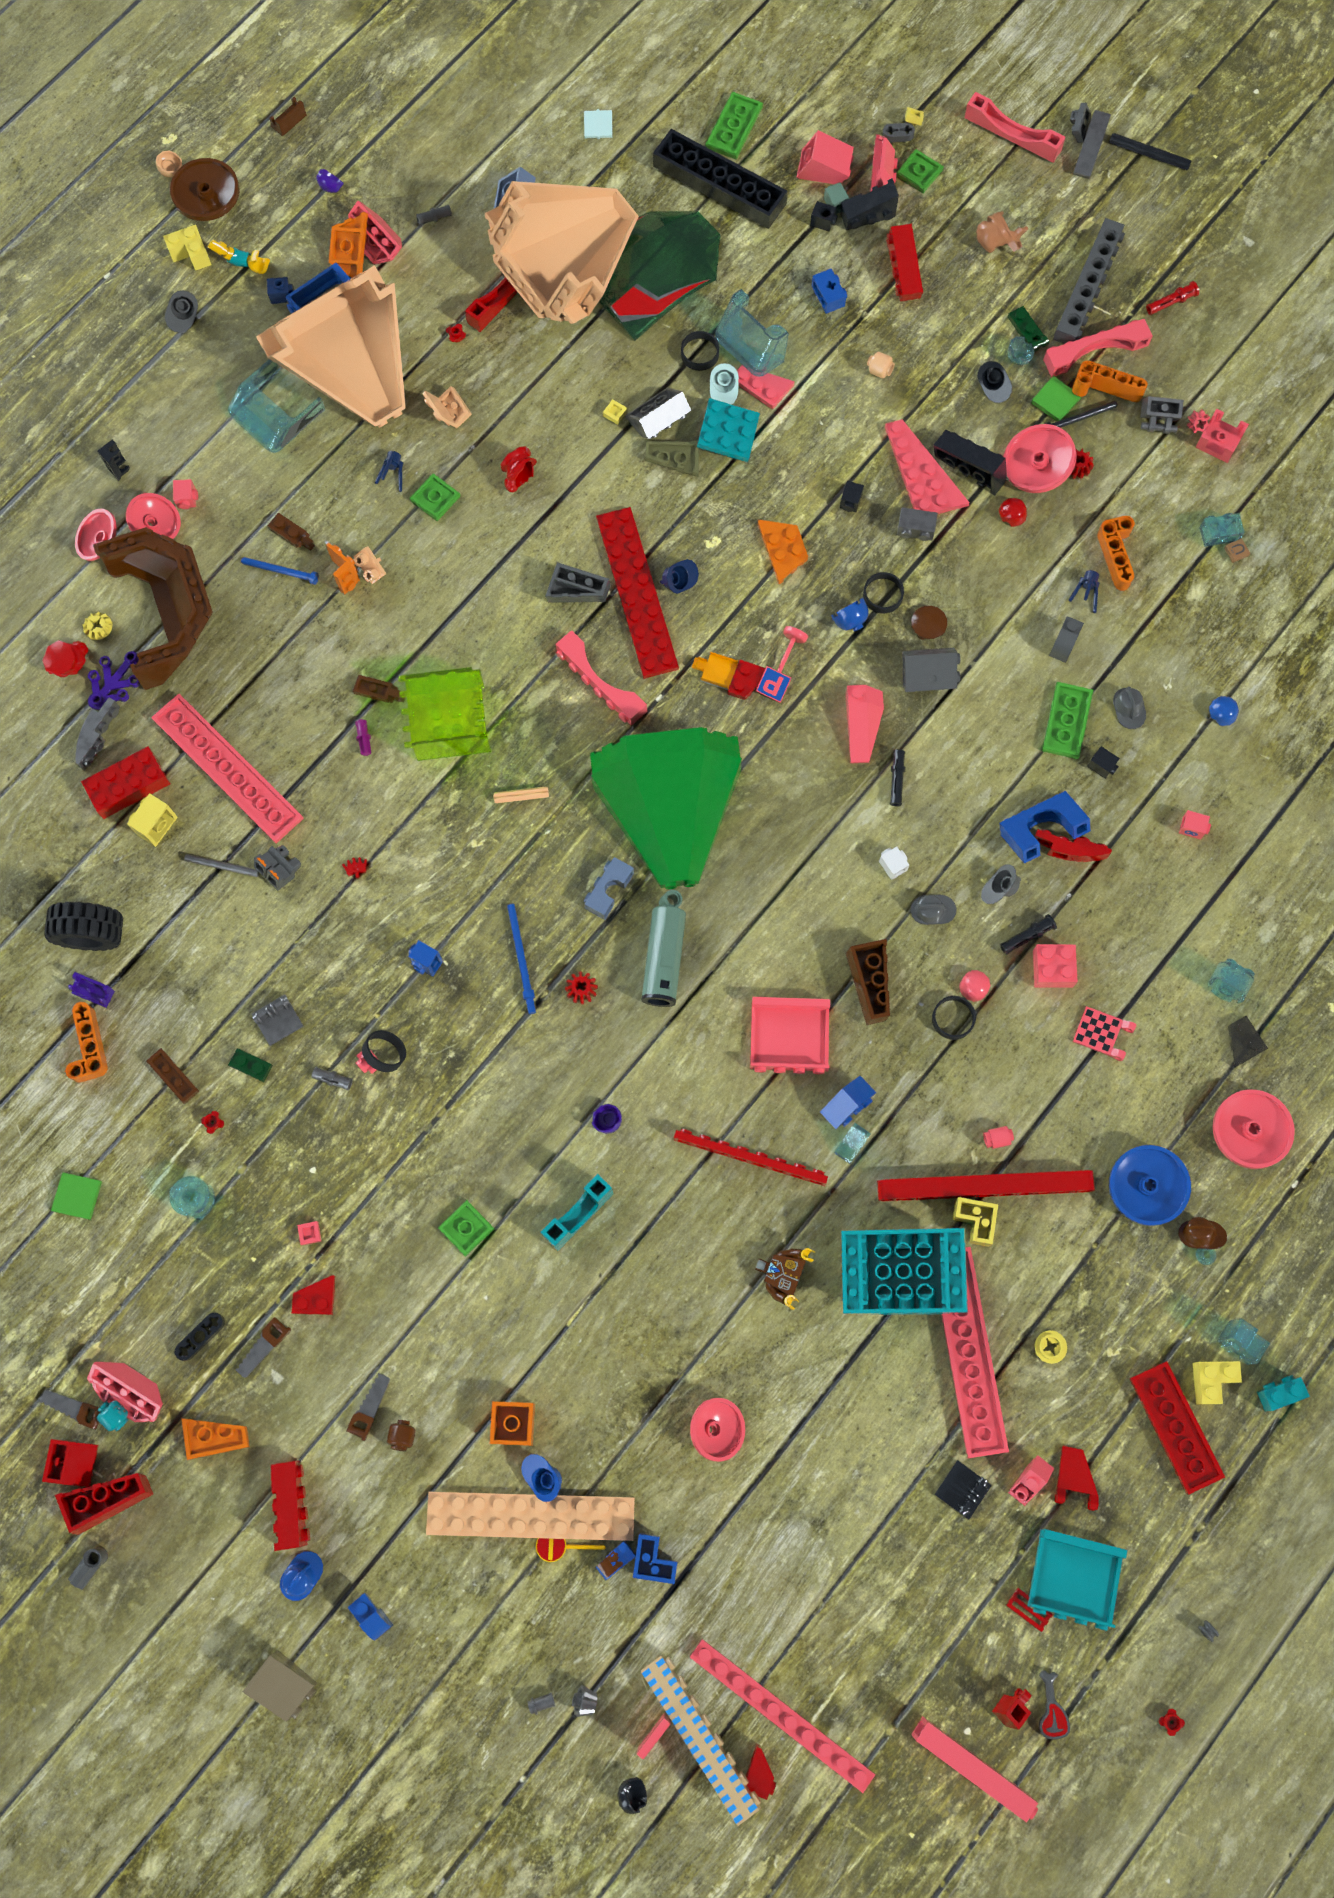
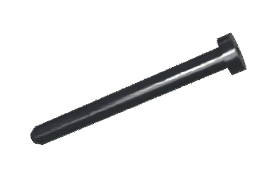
[1044,401,1118,428]

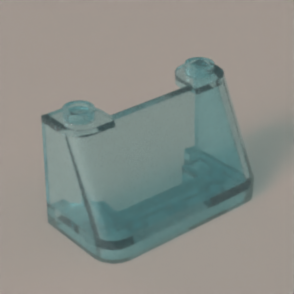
[715,289,789,377]

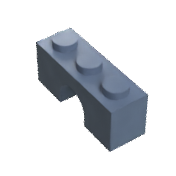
[584,857,634,920]

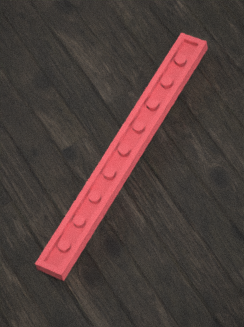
[690,1639,875,1793]

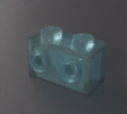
[1199,513,1245,547]

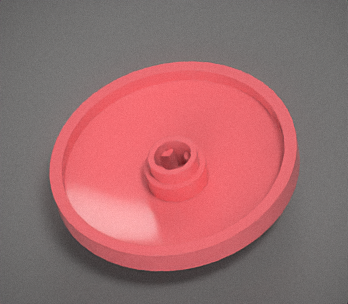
[1004,424,1077,493]
[1213,1089,1295,1169]

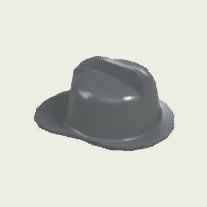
[165,290,198,333]
[1113,687,1146,729]
[981,864,1021,904]
[911,895,957,925]

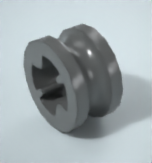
[1198,1620,1219,1642]

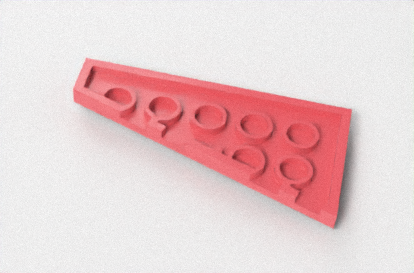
[885,419,970,514]

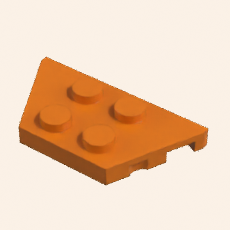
[329,212,368,278]
[758,520,808,584]

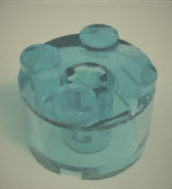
[1207,959,1255,1003]
[169,1176,215,1219]

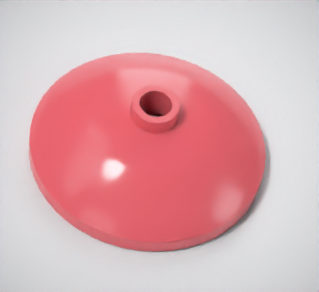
[126,493,181,539]
[75,509,117,561]
[690,1398,745,1462]

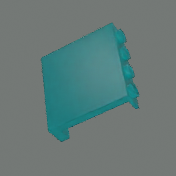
[1028,1529,1128,1631]

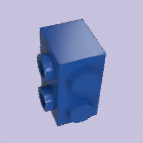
[408,940,443,977]

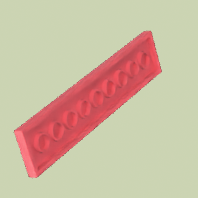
[151,694,304,844]
[941,1247,1009,1458]

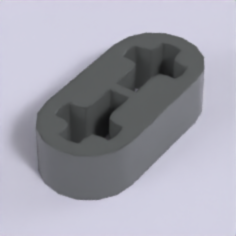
[882,123,915,142]

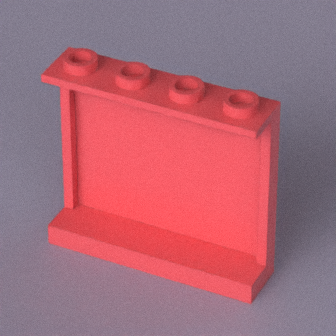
[750,997,830,1074]

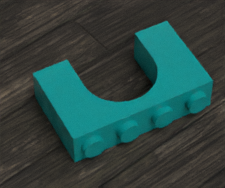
[541,1174,614,1251]

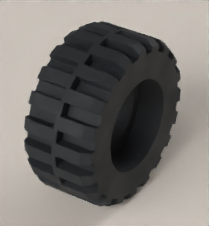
[44,902,123,951]

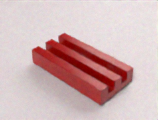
[1006,1587,1054,1632]

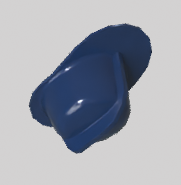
[660,559,699,594]

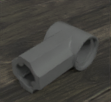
[68,1547,108,1590]

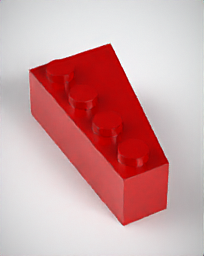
[271,1461,310,1551]

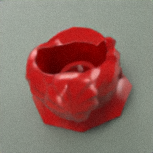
[501,446,537,493]
[42,640,88,678]

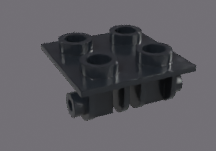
[934,1460,992,1520]

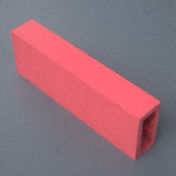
[911,1716,1038,1823]

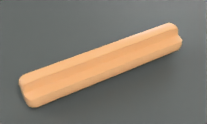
[493,786,549,803]

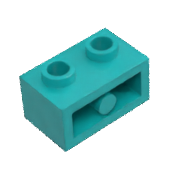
[1257,1375,1310,1412]

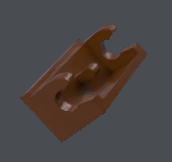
[269,97,307,136]

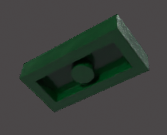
[228,1048,273,1083]

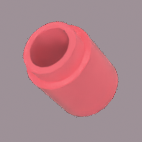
[983,1126,1014,1149]

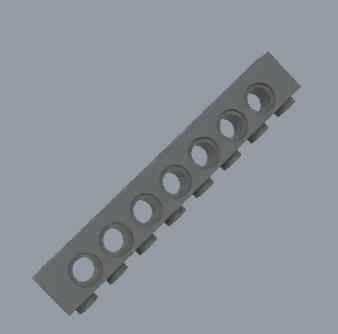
[1053,218,1125,344]

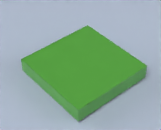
[896,149,944,194]
[1031,376,1081,421]
[410,473,461,521]
[51,1172,102,1220]
[438,1200,494,1257]

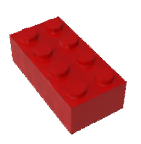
[81,746,170,819]

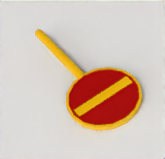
[536,1538,606,1562]

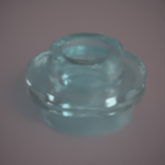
[1196,1249,1216,1265]

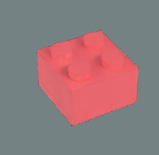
[1033,944,1078,988]

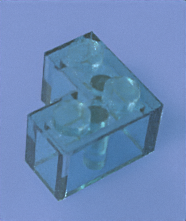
[1217,1318,1270,1365]

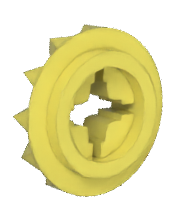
[82,612,112,640]
[1034,1331,1067,1364]

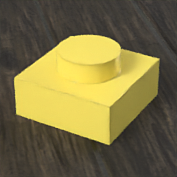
[905,107,924,126]
[603,399,627,425]

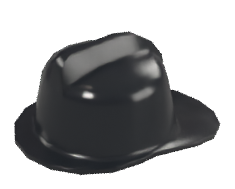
[977,361,1012,403]

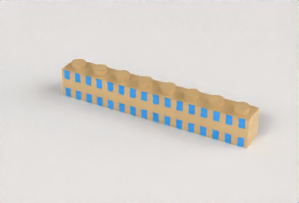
[641,1655,761,1826]

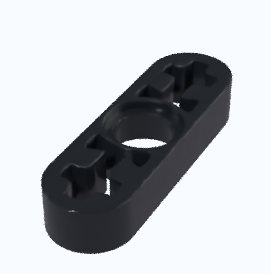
[174,1313,225,1361]

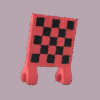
[1073,1006,1136,1061]

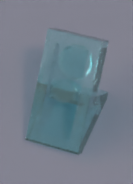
[834,1123,871,1164]

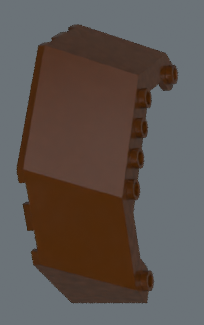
[93,527,213,690]

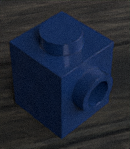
[267,277,294,304]

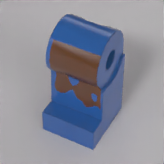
[595,1541,636,1580]

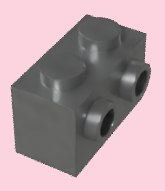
[897,507,938,541]

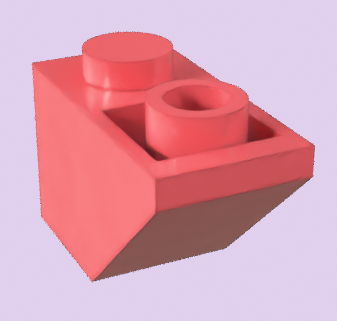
[1008,1455,1054,1506]

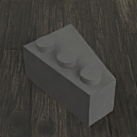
[545,562,611,603]

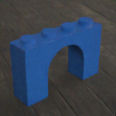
[999,791,1091,863]

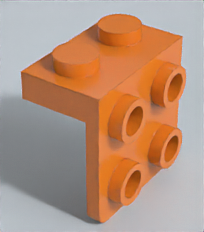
[326,542,360,595]

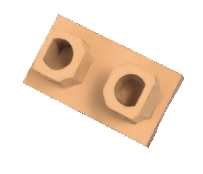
[353,546,386,584]

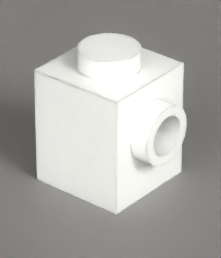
[879,847,909,880]

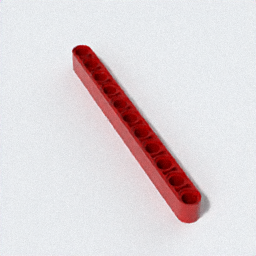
[877,1170,1095,1201]

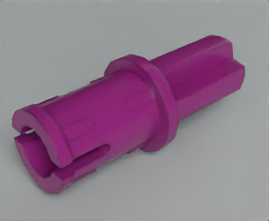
[355,719,372,756]

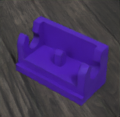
[68,972,115,1008]

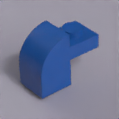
[348,1593,393,1641]

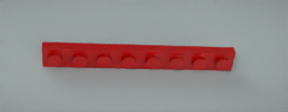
[674,1129,828,1187]

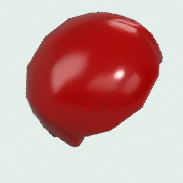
[999,498,1027,527]

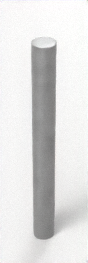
[184,854,259,877]

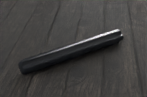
[1109,133,1192,170]

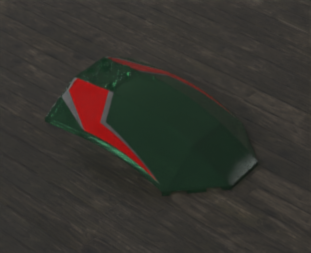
[599,211,721,341]

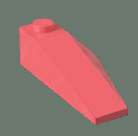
[845,685,884,763]

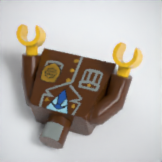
[755,1248,815,1310]

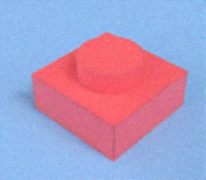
[297,1221,322,1246]

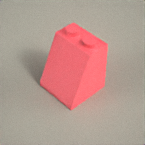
[796,130,854,184]

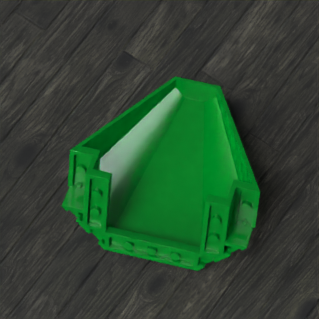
[590,727,742,890]

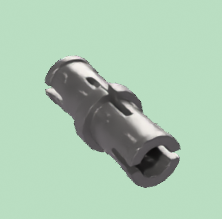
[312,1067,353,1091]

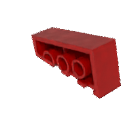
[886,223,923,302]
[55,1473,153,1535]

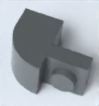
[1049,616,1084,663]

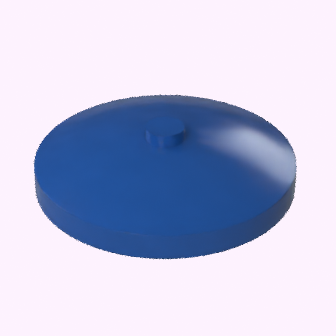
[1109,1145,1191,1226]

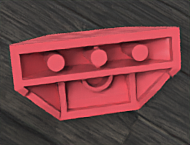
[870,134,898,192]
[348,201,402,265]
[87,1362,163,1422]

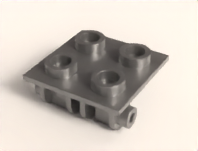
[252,994,304,1046]

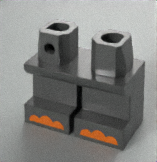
[254,845,301,891]

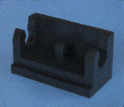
[97,439,130,481]

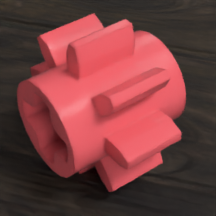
[1187,409,1210,433]
[356,1050,379,1074]

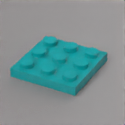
[697,398,760,462]

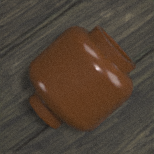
[387,1420,416,1452]

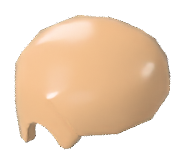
[156,150,182,178]

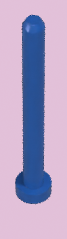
[241,557,319,585]

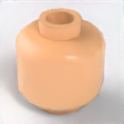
[867,352,895,378]

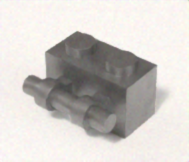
[1140,396,1184,434]

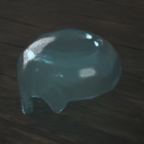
[1007,337,1034,365]

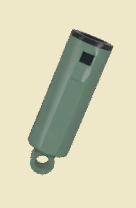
[641,890,686,1007]

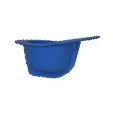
[521,1454,562,1502]
[280,1551,323,1601]

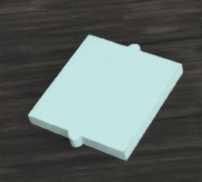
[584,109,612,139]

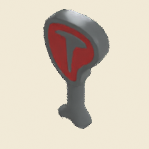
[1038,1670,1070,1739]

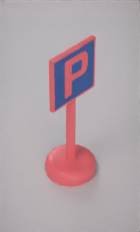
[756,626,808,703]

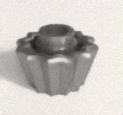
[572,1685,598,1717]

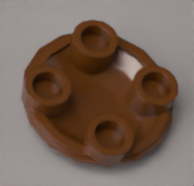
[911,606,948,640]

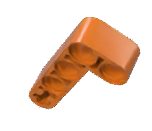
[1072,360,1148,402]
[1097,516,1135,591]
[65,1002,108,1083]

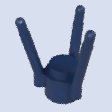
[375,451,404,492]
[1069,570,1100,613]

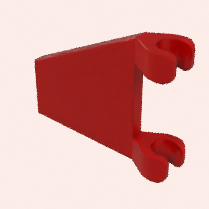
[1054,1446,1099,1511]

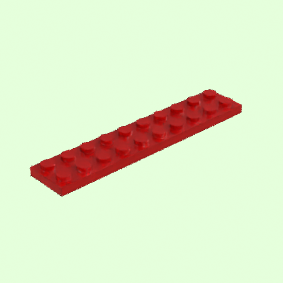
[596,507,679,679]

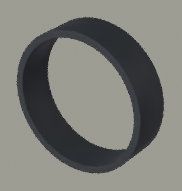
[681,331,719,371]
[863,572,904,614]
[932,996,976,1040]
[362,1030,406,1072]

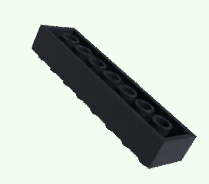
[653,129,788,229]

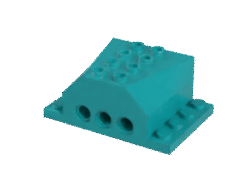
[841,1228,968,1315]

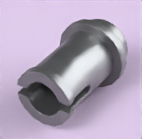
[527,1692,555,1715]

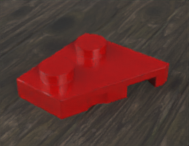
[727,660,766,700]

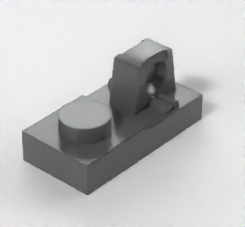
[1070,102,1091,143]

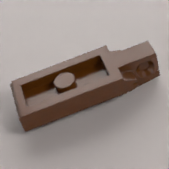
[267,513,315,551]
[353,675,406,703]

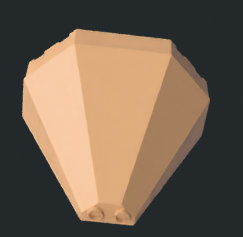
[485,181,639,324]
[256,265,406,428]

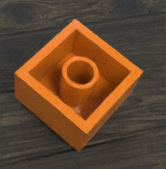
[490,1401,535,1446]

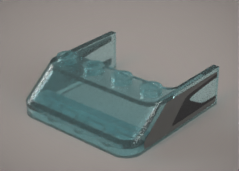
[228,359,325,453]

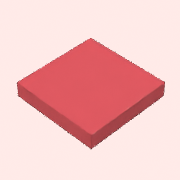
[637,1713,670,1759]

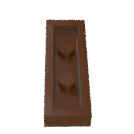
[146,1048,199,1104]

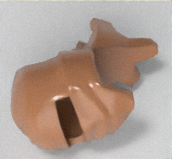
[976,211,1028,253]

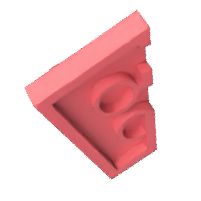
[737,365,795,410]

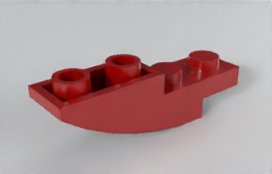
[1034,829,1112,862]

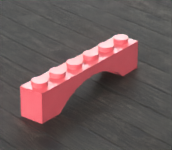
[964,92,1065,163]
[1043,319,1153,377]
[556,630,647,726]

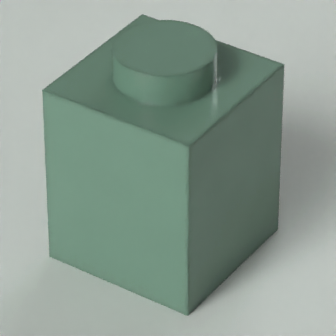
[824,182,849,214]

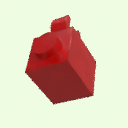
[992,1688,1032,1730]

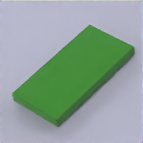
[705,92,763,159]
[1042,682,1093,759]

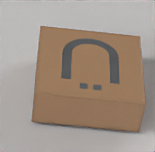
[1224,538,1250,563]

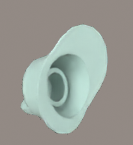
[710,363,739,404]

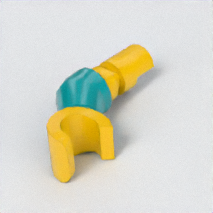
[208,240,270,274]

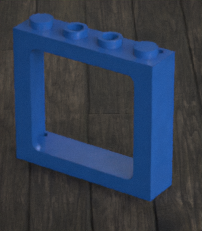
[286,263,350,314]

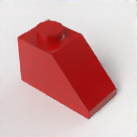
[746,1744,776,1800]

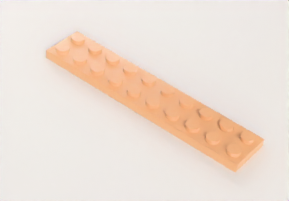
[426,1492,635,1541]

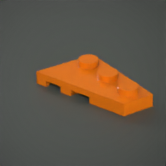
[181,1418,250,1460]

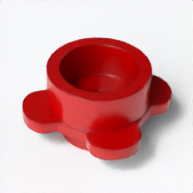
[446,324,466,343]
[201,1111,225,1134]
[1159,1708,1185,1736]

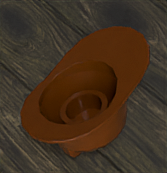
[1178,1217,1227,1249]

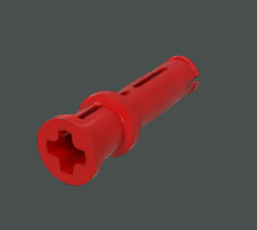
[1146,281,1199,315]

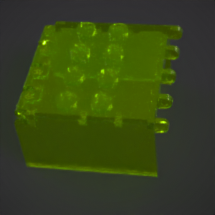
[398,667,491,761]

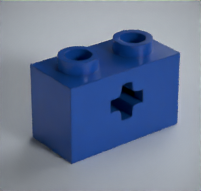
[812,268,847,314]

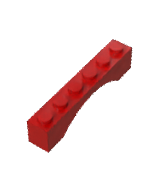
[465,277,518,332]

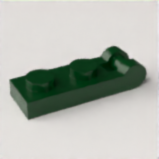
[1007,306,1049,353]

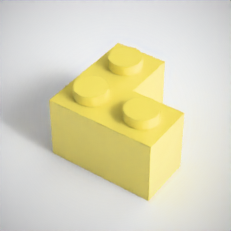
[163,225,212,271]
[952,1197,998,1247]
[1193,1361,1242,1405]

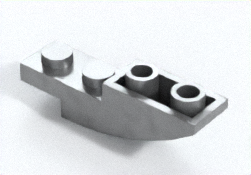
[76,697,120,771]

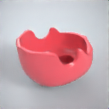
[959,970,991,1002]

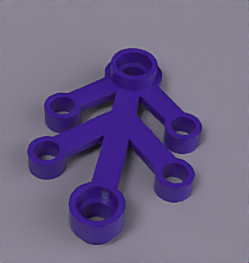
[88,651,140,710]

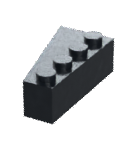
[933,430,1007,496]

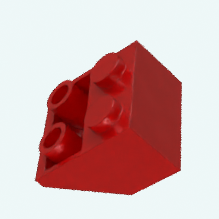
[42,1439,98,1487]

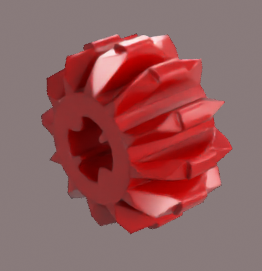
[1071,448,1094,480]
[565,971,598,1005]

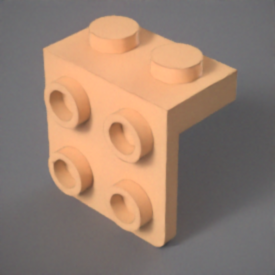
[423,386,472,428]

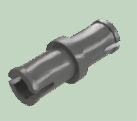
[416,205,452,226]

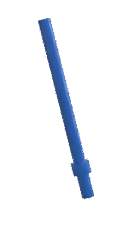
[507,904,536,1014]

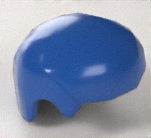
[1209,696,1239,726]

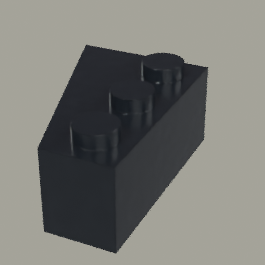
[840,178,899,230]

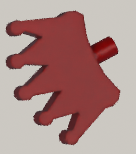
[342,857,367,878]

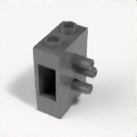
[902,648,960,692]

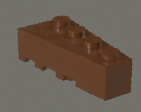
[846,939,890,1025]

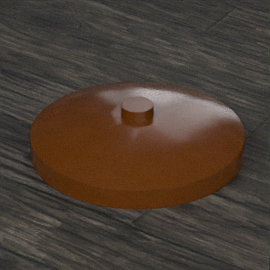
[170,158,240,221]

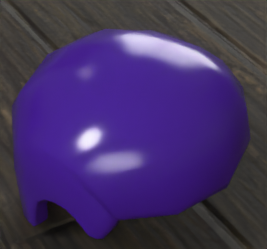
[316,169,344,193]
[591,1104,622,1134]

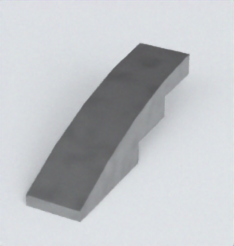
[1073,110,1111,179]

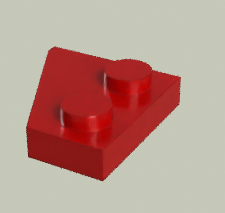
[291,1275,336,1315]

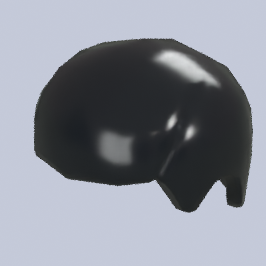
[617,1777,647,1815]

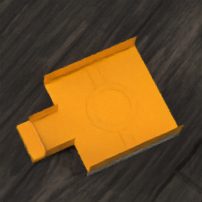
[692,652,738,690]

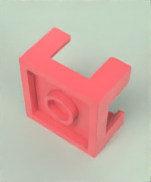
[1195,409,1249,463]

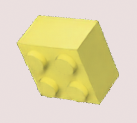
[127,793,178,847]

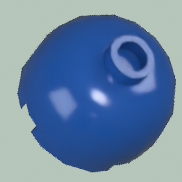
[831,598,868,632]

